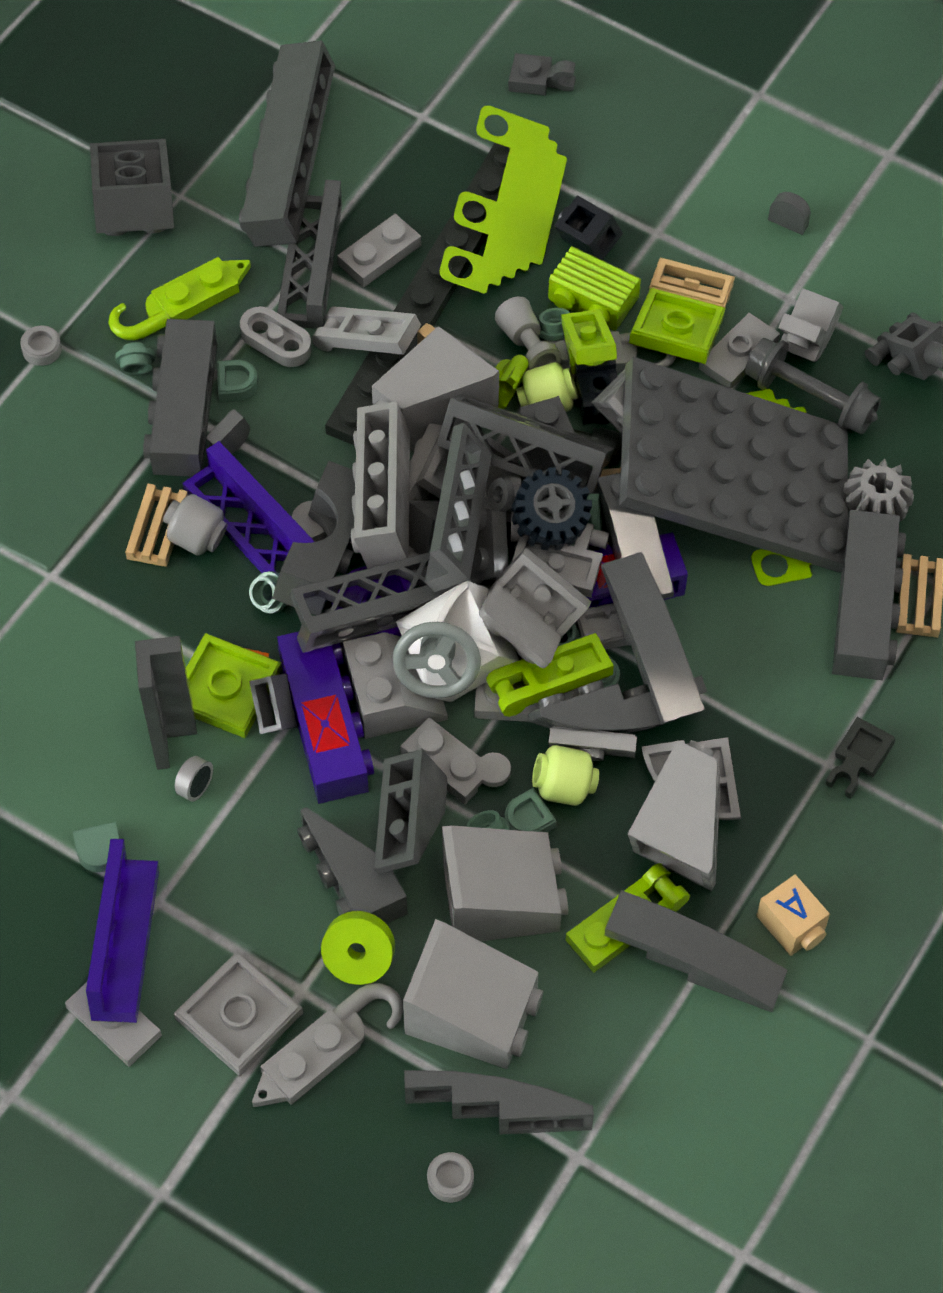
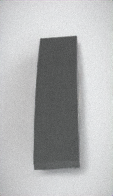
[601,552,705,724]
[604,890,787,1012]
[404,1070,594,1135]

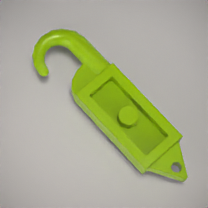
[108,256,251,341]

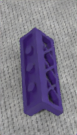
[183,441,315,573]
[86,839,159,1023]

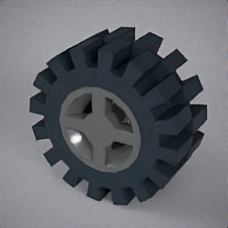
[511,467,592,551]

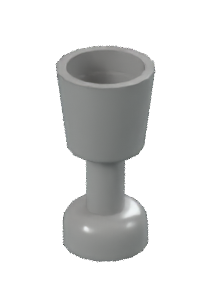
[495,296,562,370]

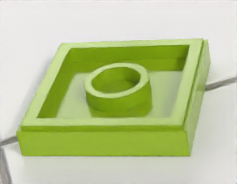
[629,288,726,364]
[186,633,282,738]

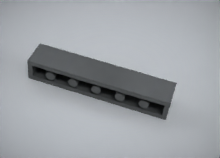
[239,40,335,247]

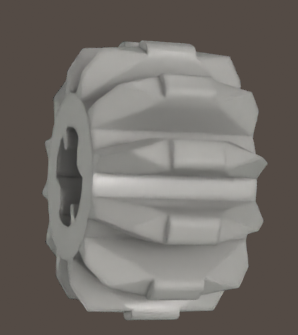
[843,458,914,521]

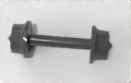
[745,338,881,435]

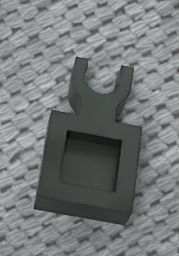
[826,716,895,799]

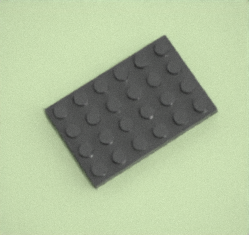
[619,357,848,573]

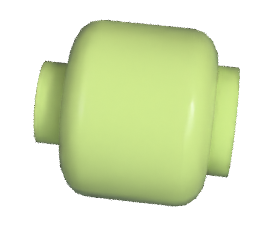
[516,362,579,412]
[532,745,599,806]

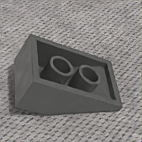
[90,139,174,236]

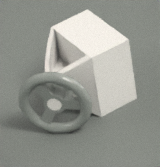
[393,581,519,702]

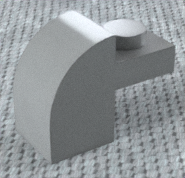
[778,288,844,362]

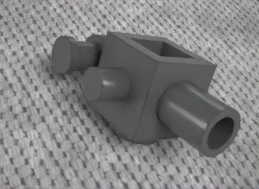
[865,313,943,380]

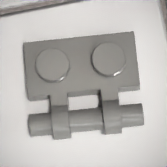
[512,512,610,598]

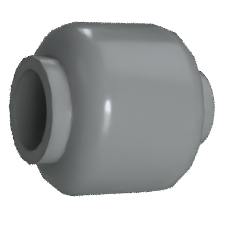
[163,494,228,556]

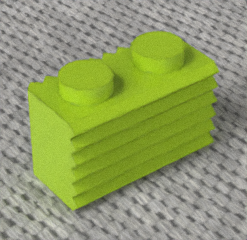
[548,246,641,331]

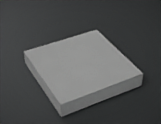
[174,951,303,1077]

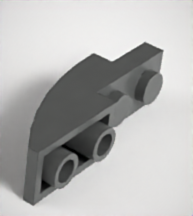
[528,675,707,734]

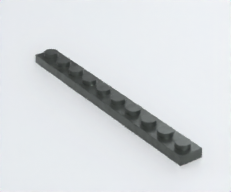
[325,143,510,445]

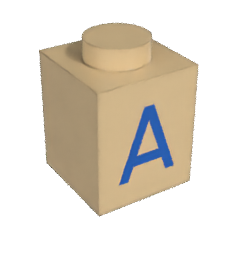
[756,874,830,956]

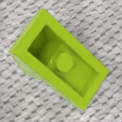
[561,309,617,374]

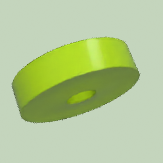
[321,911,395,985]

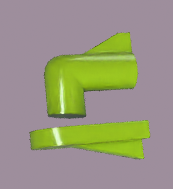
[495,355,529,409]

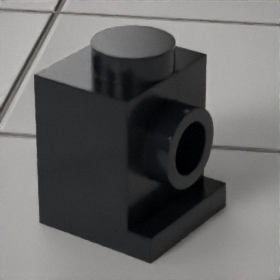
[554,195,623,260]
[574,360,618,425]

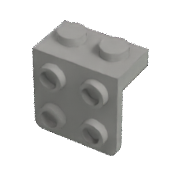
[479,548,591,668]

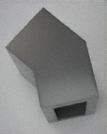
[249,674,297,734]

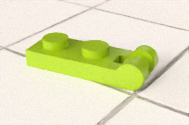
[486,633,614,717]
[565,863,690,973]

